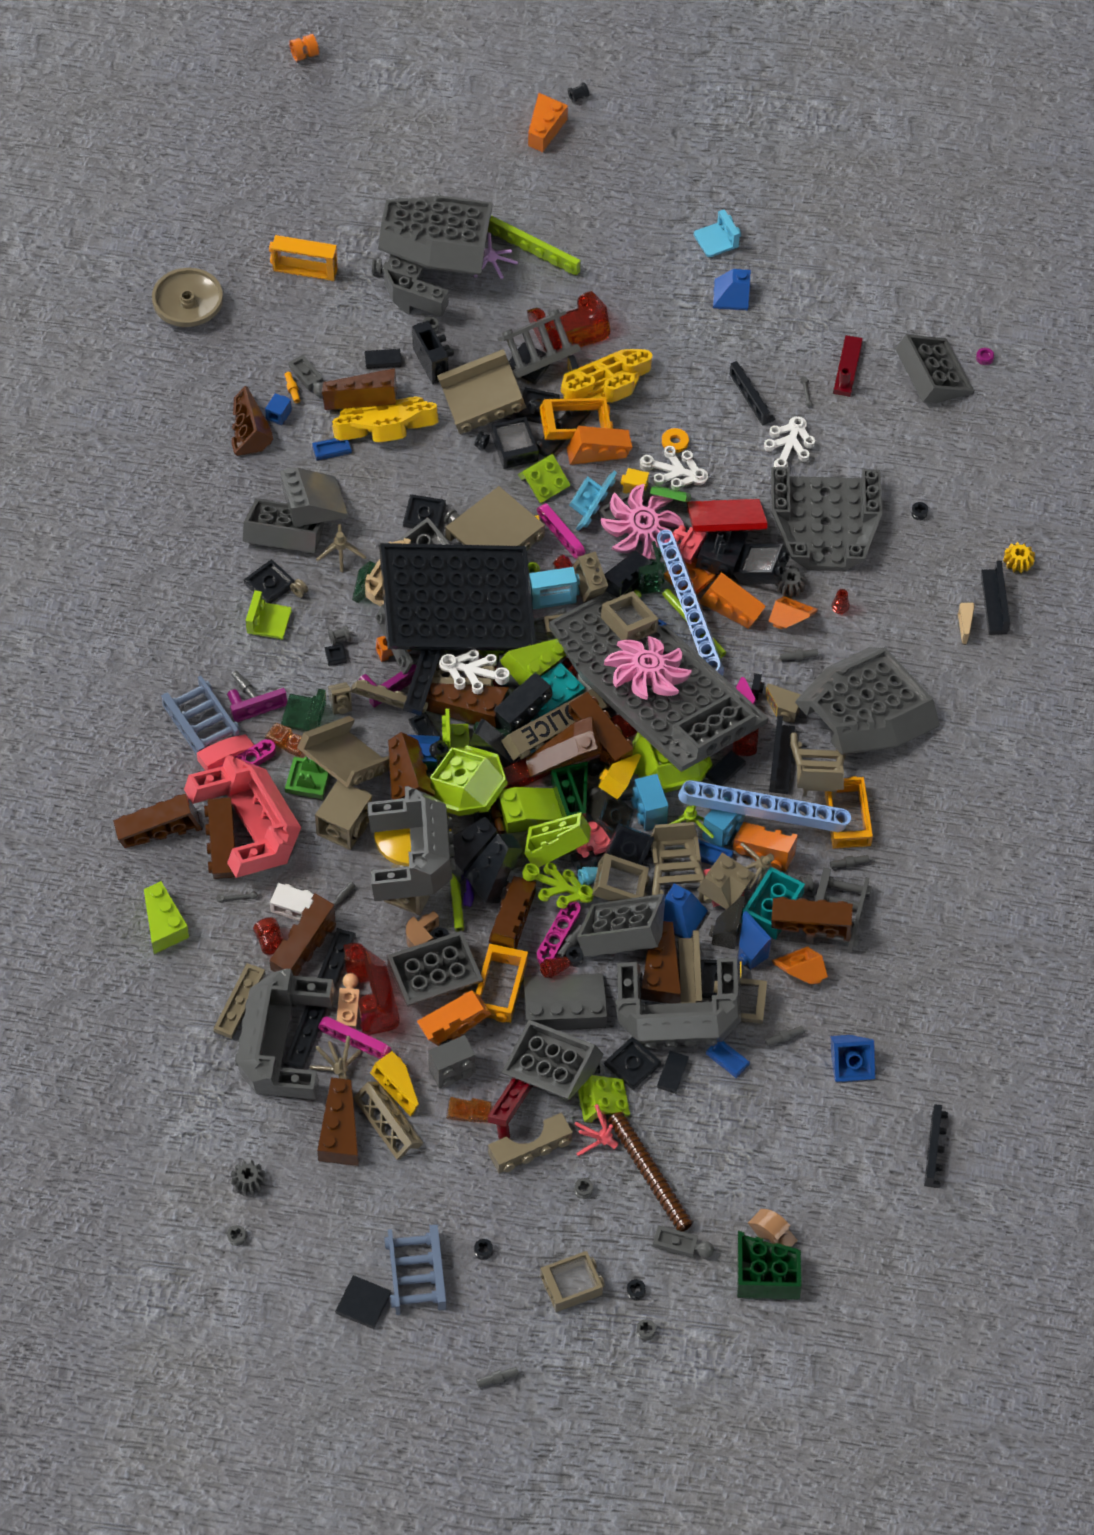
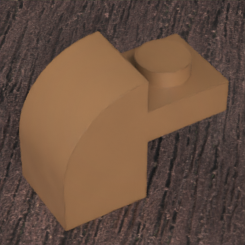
[406,911,439,948]
[748,1209,798,1247]

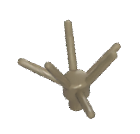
[316,524,366,572]
[740,842,781,889]
[310,1036,362,1079]

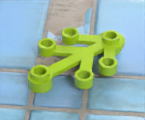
[522,862,594,909]

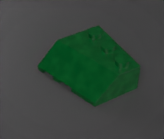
[737,1231,801,1299]

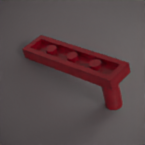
[833,335,863,397]
[487,1078,533,1140]

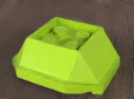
[632,732,712,793]
[430,745,508,816]

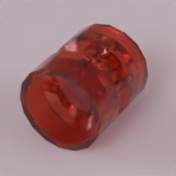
[733,728,759,757]
[253,917,285,955]

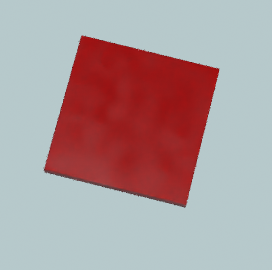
[687,499,767,532]

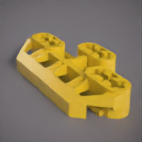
[561,349,652,403]
[332,396,439,442]

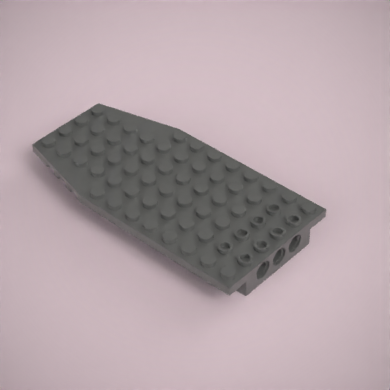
[549,592,768,772]

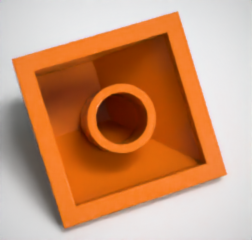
[768,596,818,629]
[772,946,828,984]

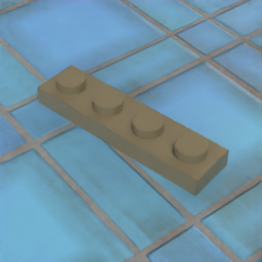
[351,680,428,713]
[213,963,265,1039]

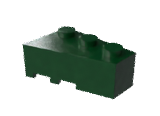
[551,761,588,819]

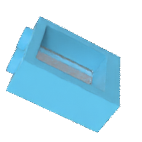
[529,567,580,610]

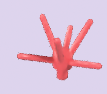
[574,1104,619,1156]

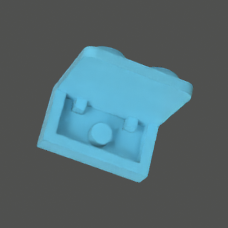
[694,209,741,257]

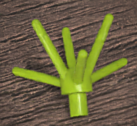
[669,805,714,838]

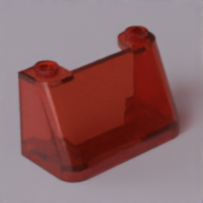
[526,291,610,353]
[344,943,400,1036]

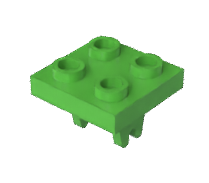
[285,756,329,799]

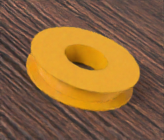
[662,428,689,453]

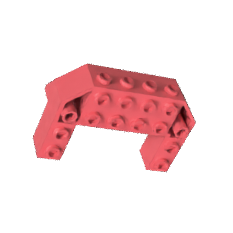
[184,755,301,878]

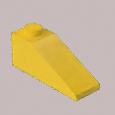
[598,754,641,800]
[370,1051,419,1116]

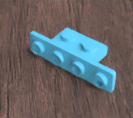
[569,470,617,531]

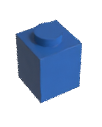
[265,393,292,426]

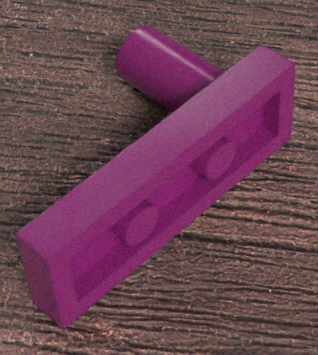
[358,664,416,708]
[227,687,288,722]

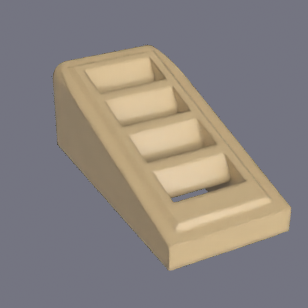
[958,603,975,644]

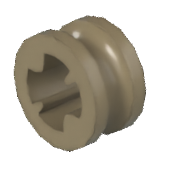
[290,579,308,597]

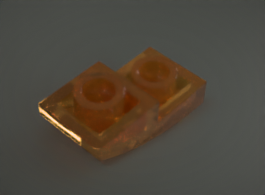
[265,722,303,757]
[446,1097,492,1122]

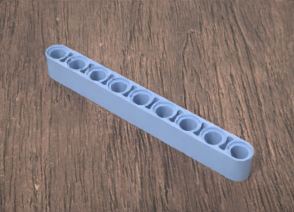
[657,530,724,676]
[678,780,851,832]

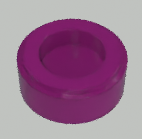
[976,348,994,365]

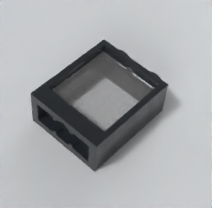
[491,417,538,469]
[733,543,790,584]

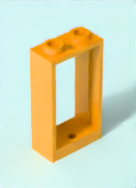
[269,235,338,281]
[540,398,613,440]
[824,776,873,849]
[476,944,528,1023]

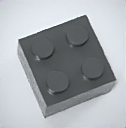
[428,1035,476,1088]

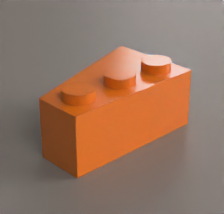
[528,93,568,152]
[567,426,632,465]
[699,572,766,629]
[733,822,798,872]
[417,990,491,1046]

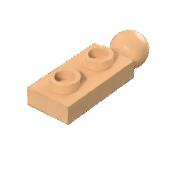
[336,973,360,1029]

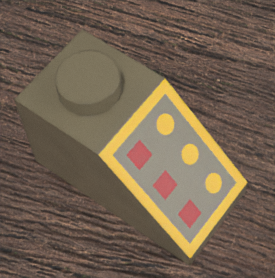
[765,683,801,723]

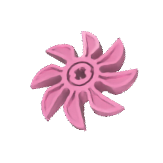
[600,484,684,560]
[604,636,692,700]

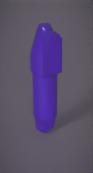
[464,879,474,907]

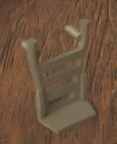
[790,733,846,798]
[651,822,712,903]

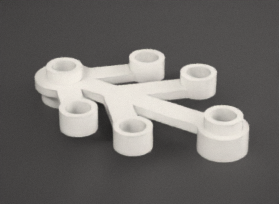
[764,417,815,468]
[640,446,708,491]
[439,650,510,694]

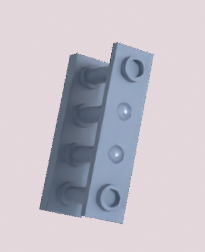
[161,676,240,756]
[384,1224,446,1315]

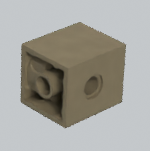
[315,780,372,850]

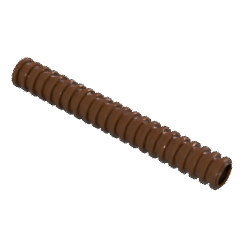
[608,1112,693,1232]

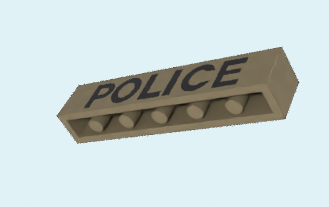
[501,689,607,760]

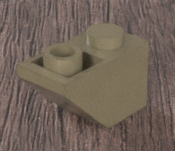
[328,682,352,715]

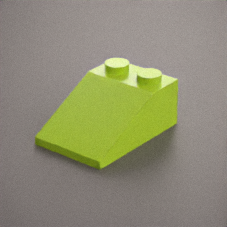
[498,787,563,834]

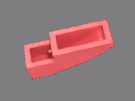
[197,734,254,771]

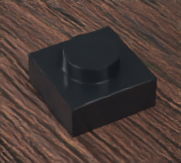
[751,673,765,700]

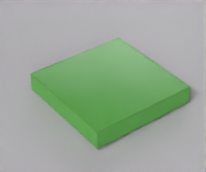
[650,486,691,502]

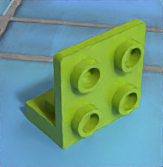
[518,454,570,503]
[245,590,292,639]
[442,709,469,751]
[578,1075,630,1123]

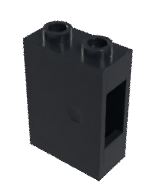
[412,321,454,384]
[696,530,748,579]

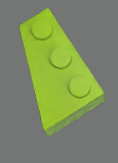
[499,639,567,685]
[525,812,591,868]
[144,881,189,954]

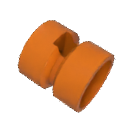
[289,34,319,62]

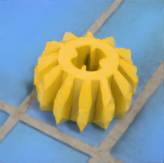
[1003,541,1035,573]

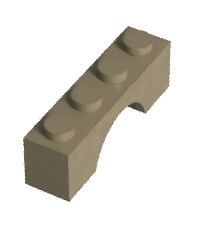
[488,1112,573,1173]

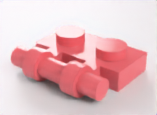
[668,525,707,564]
[576,819,610,858]

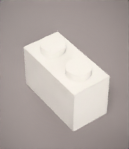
[270,883,314,921]

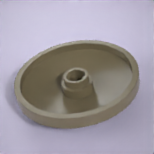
[152,268,223,327]

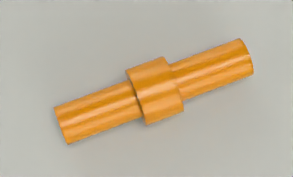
[284,372,301,403]

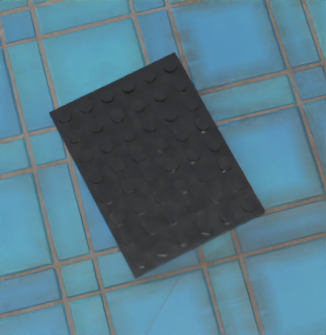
[379,543,536,651]

